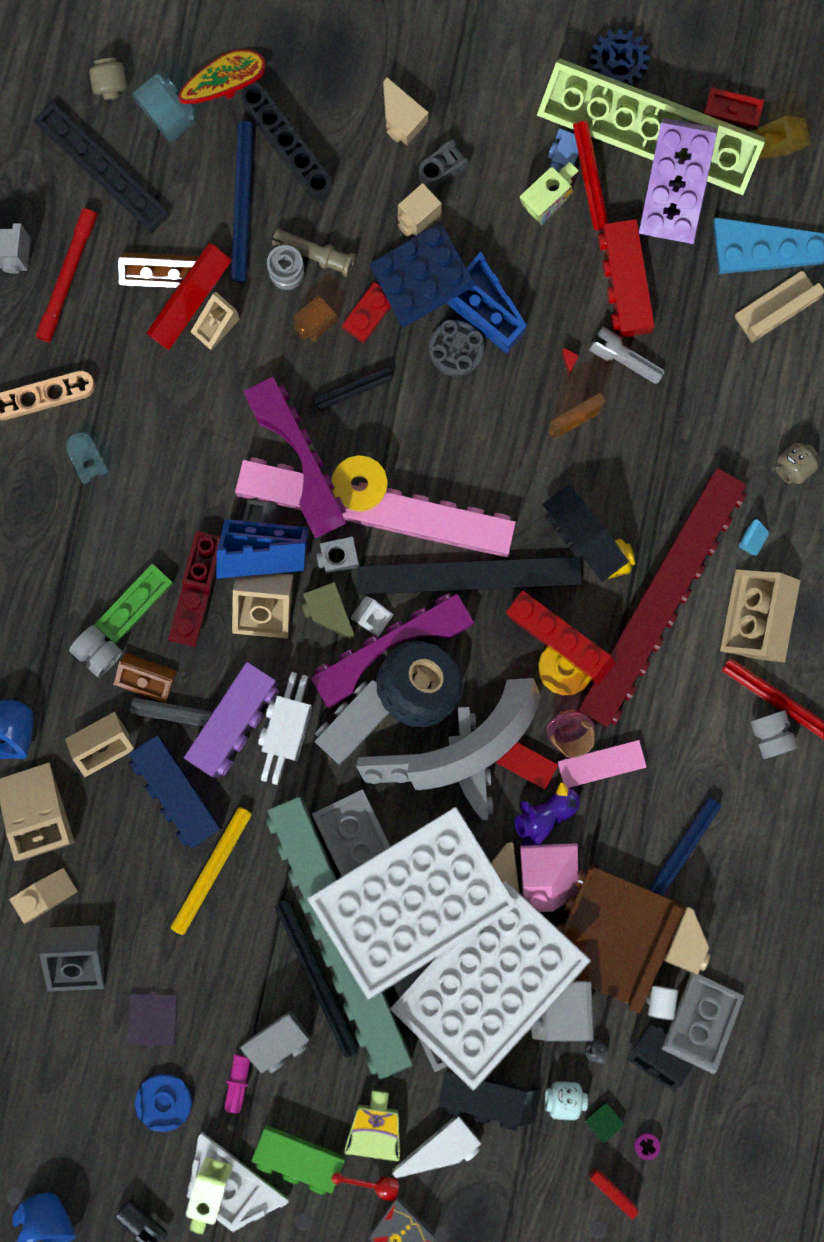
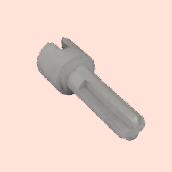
[589,326,664,384]

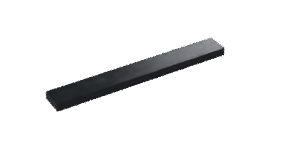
[357,557,582,595]

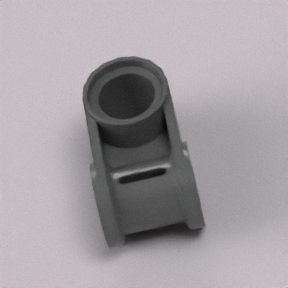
[418,140,471,190]

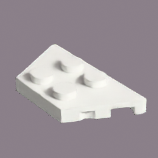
[187,1132,289,1232]

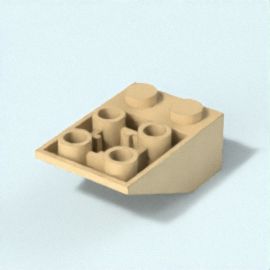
[0,763,75,861]

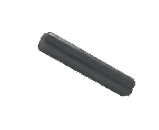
[130,698,213,727]

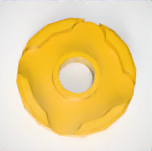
[332,455,388,512]

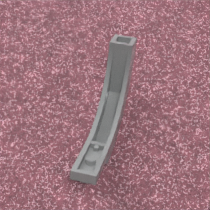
[356,678,541,790]

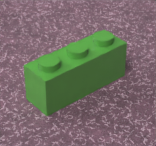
[252,1125,346,1195]

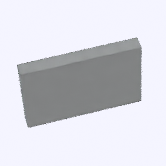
[662,972,744,1074]

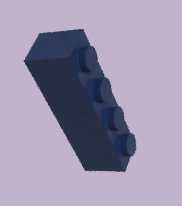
[129,735,222,848]

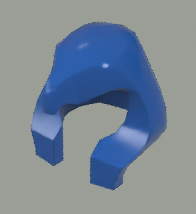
[0,699,34,759]
[12,1192,76,1242]

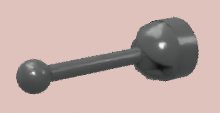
[585,1039,608,1063]

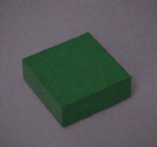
[584,1101,625,1143]

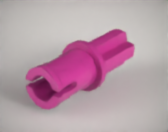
[224,1054,250,1113]

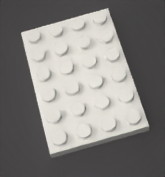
[308,807,517,999]
[390,881,591,1090]

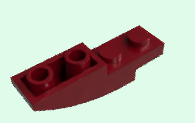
[168,531,221,647]

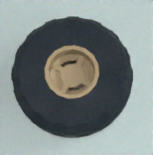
[376,641,463,727]

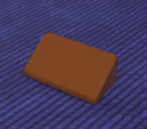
[113,653,177,703]

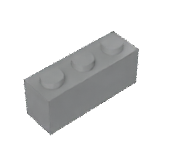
[315,680,389,765]

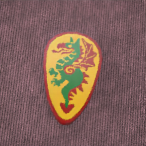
[178,50,265,104]

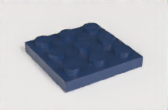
[369,222,476,328]

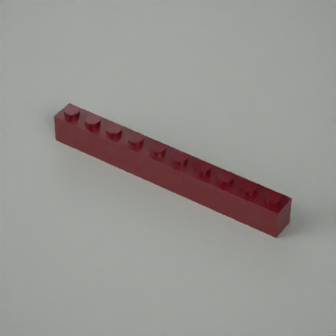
[577,468,747,728]

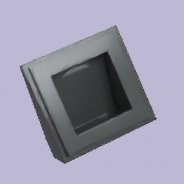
[243,498,281,524]

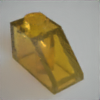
[751,115,811,161]

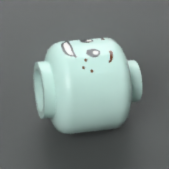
[545,1081,588,1120]

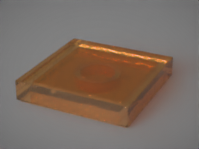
[548,393,605,439]

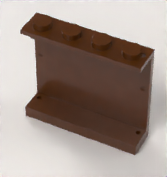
[556,864,685,1014]

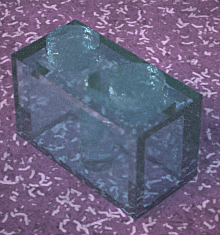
[132,73,195,143]

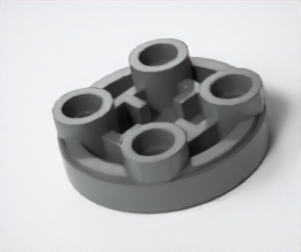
[429,320,484,377]

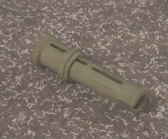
[272,228,356,277]

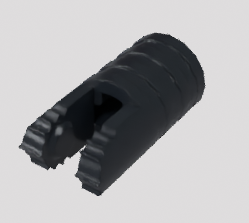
[114,1199,168,1242]

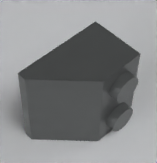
[39,925,104,992]

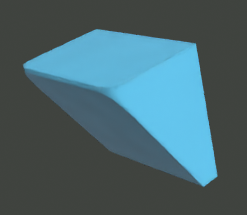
[739,519,769,556]

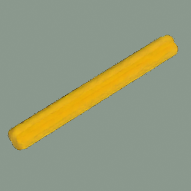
[171,807,252,935]

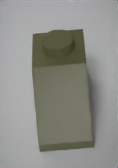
[300,582,355,639]

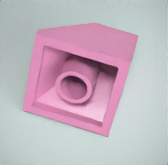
[520,843,578,912]

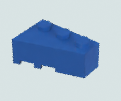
[446,252,527,354]

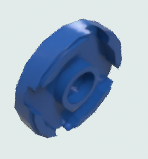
[135,1073,192,1132]

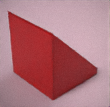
[562,348,579,376]

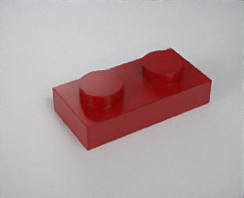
[704,88,764,130]
[342,282,391,344]

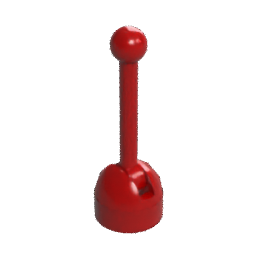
[331,1172,399,1201]

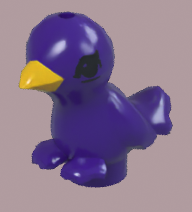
[515,783,580,846]

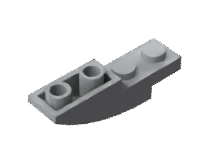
[448,707,493,820]

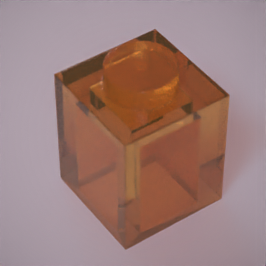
[294,295,338,343]

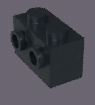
[626,1024,694,1092]

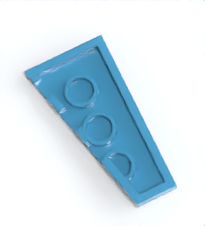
[713,218,824,274]

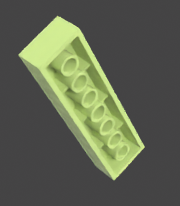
[537,59,765,195]

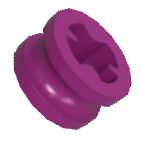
[635,1133,661,1160]

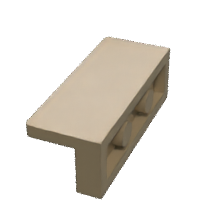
[735,271,824,343]

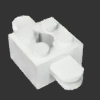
[258,672,313,785]

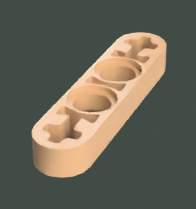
[0,371,95,420]

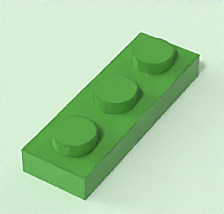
[95,564,174,644]

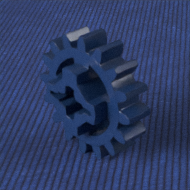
[590,28,650,86]

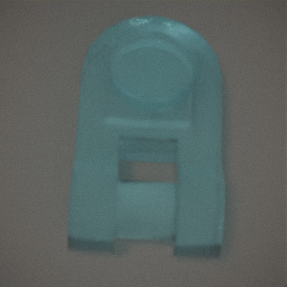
[66,433,109,484]

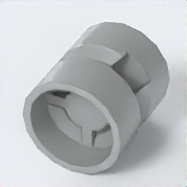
[267,245,305,290]
[69,625,123,678]
[750,710,798,759]

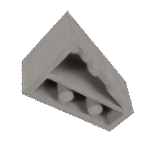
[0,223,31,274]

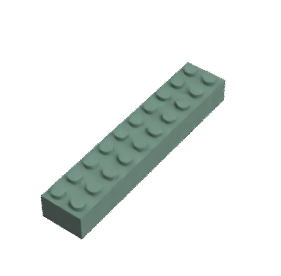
[265,797,412,1079]

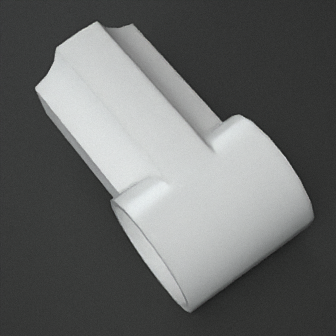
[646,986,678,1019]

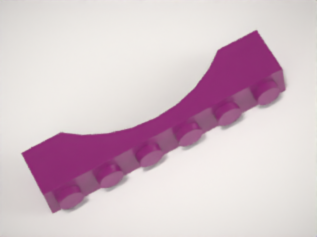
[243,377,347,538]
[311,593,474,709]

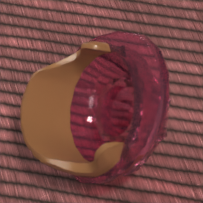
[546,708,595,758]

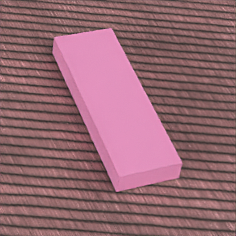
[557,740,646,788]

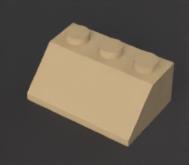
[720,570,800,662]

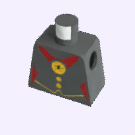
[369,1195,435,1242]

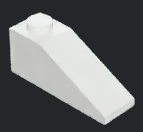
[392,1115,481,1178]

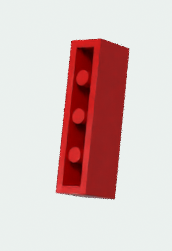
[598,219,654,338]
[506,591,616,685]

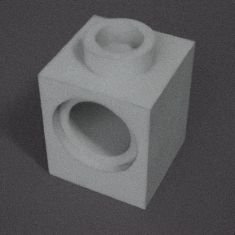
[316,537,359,574]

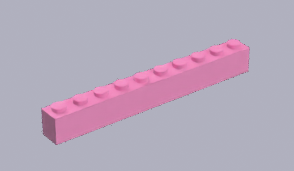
[235,458,516,558]

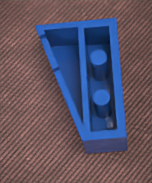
[216,519,308,579]

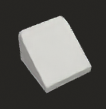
[351,596,394,637]

